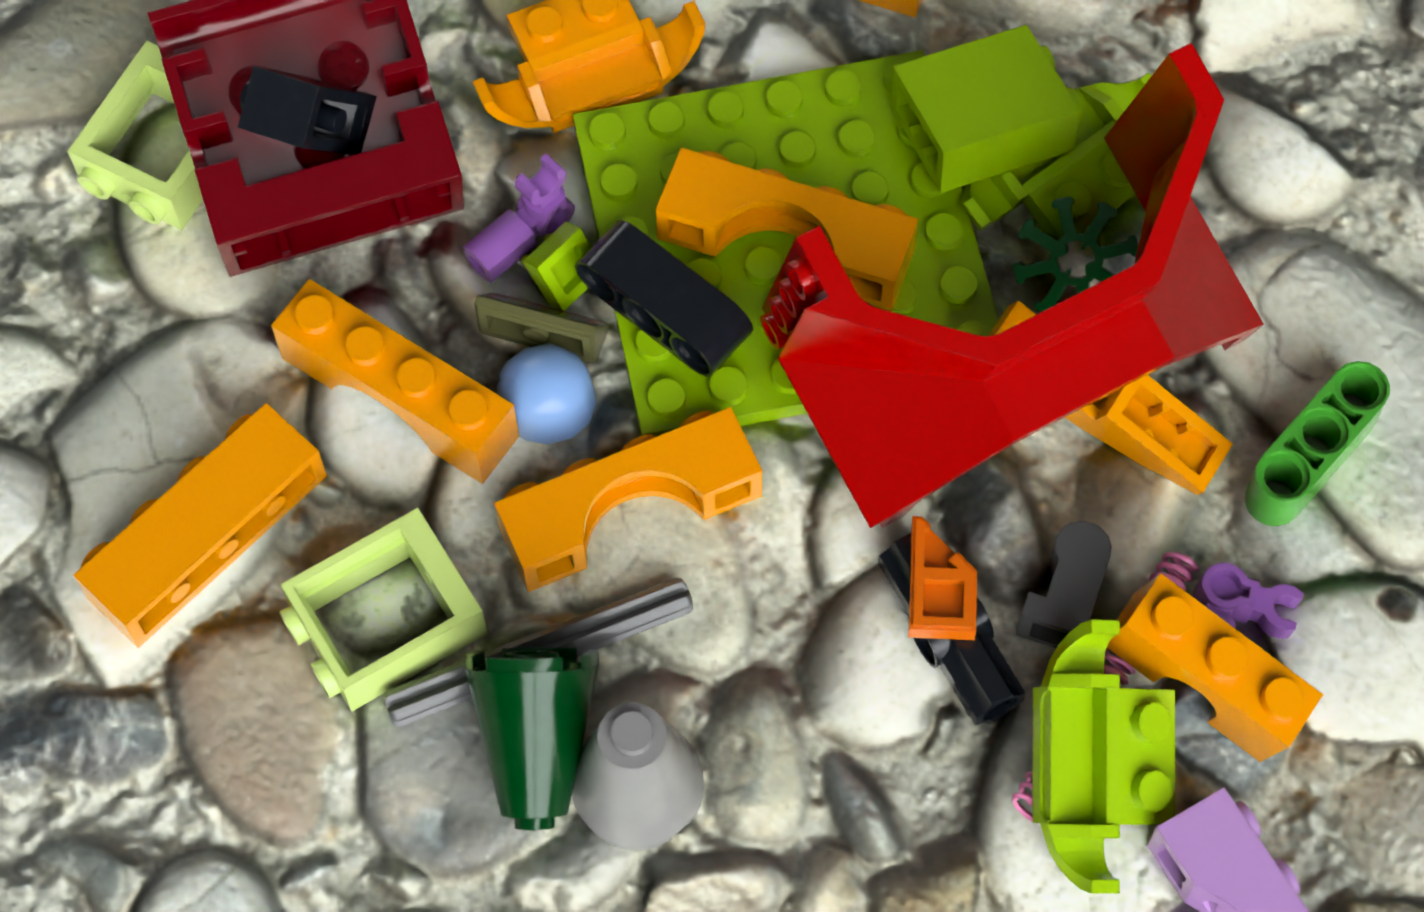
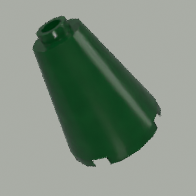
[465,647,599,830]

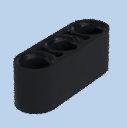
[575,220,754,377]

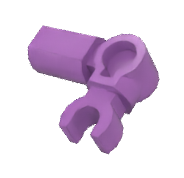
[463,153,575,283]
[1182,562,1304,683]

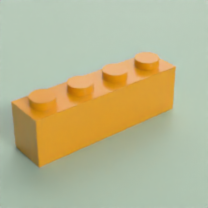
[73,403,327,648]

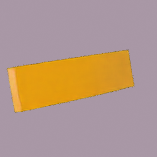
[988,300,1233,495]

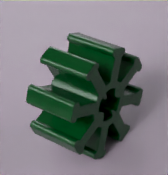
[1013,196,1138,312]

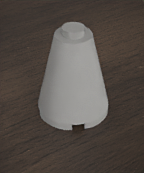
[572,703,704,850]

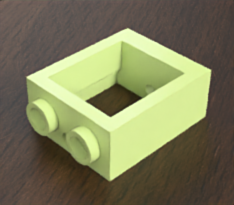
[67,40,203,230]
[279,508,488,711]

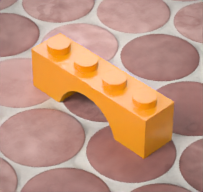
[656,147,918,311]
[271,279,519,484]
[494,407,762,592]

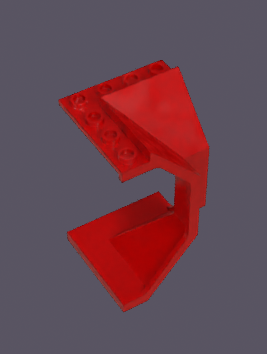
[760,43,1264,528]

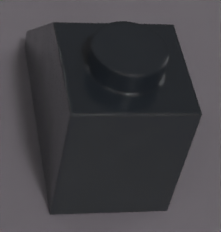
[238,66,377,155]

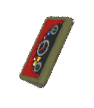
[474,293,609,363]

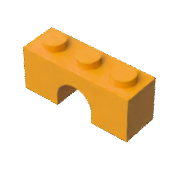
[1107,573,1323,762]

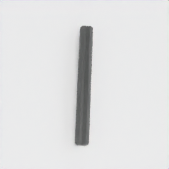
[383,578,693,727]

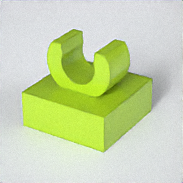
[521,221,591,311]

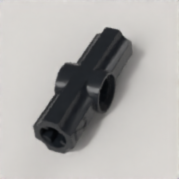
[878,533,1025,726]

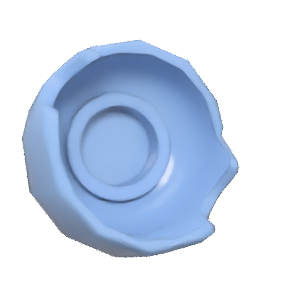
[496,343,596,445]

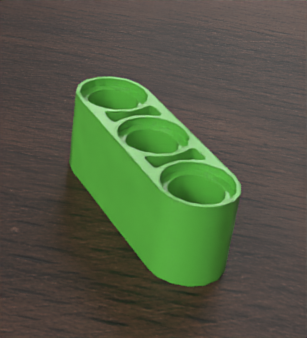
[1245,361,1390,526]

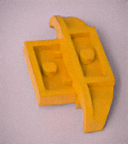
[472,0,706,133]

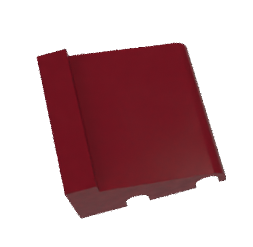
[147,0,464,277]

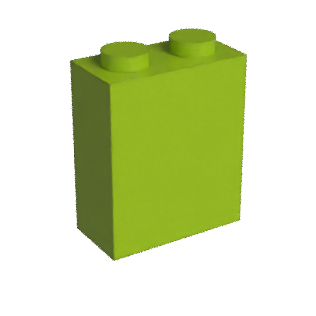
[890,24,1083,193]

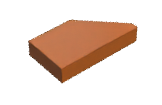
[908,516,977,641]

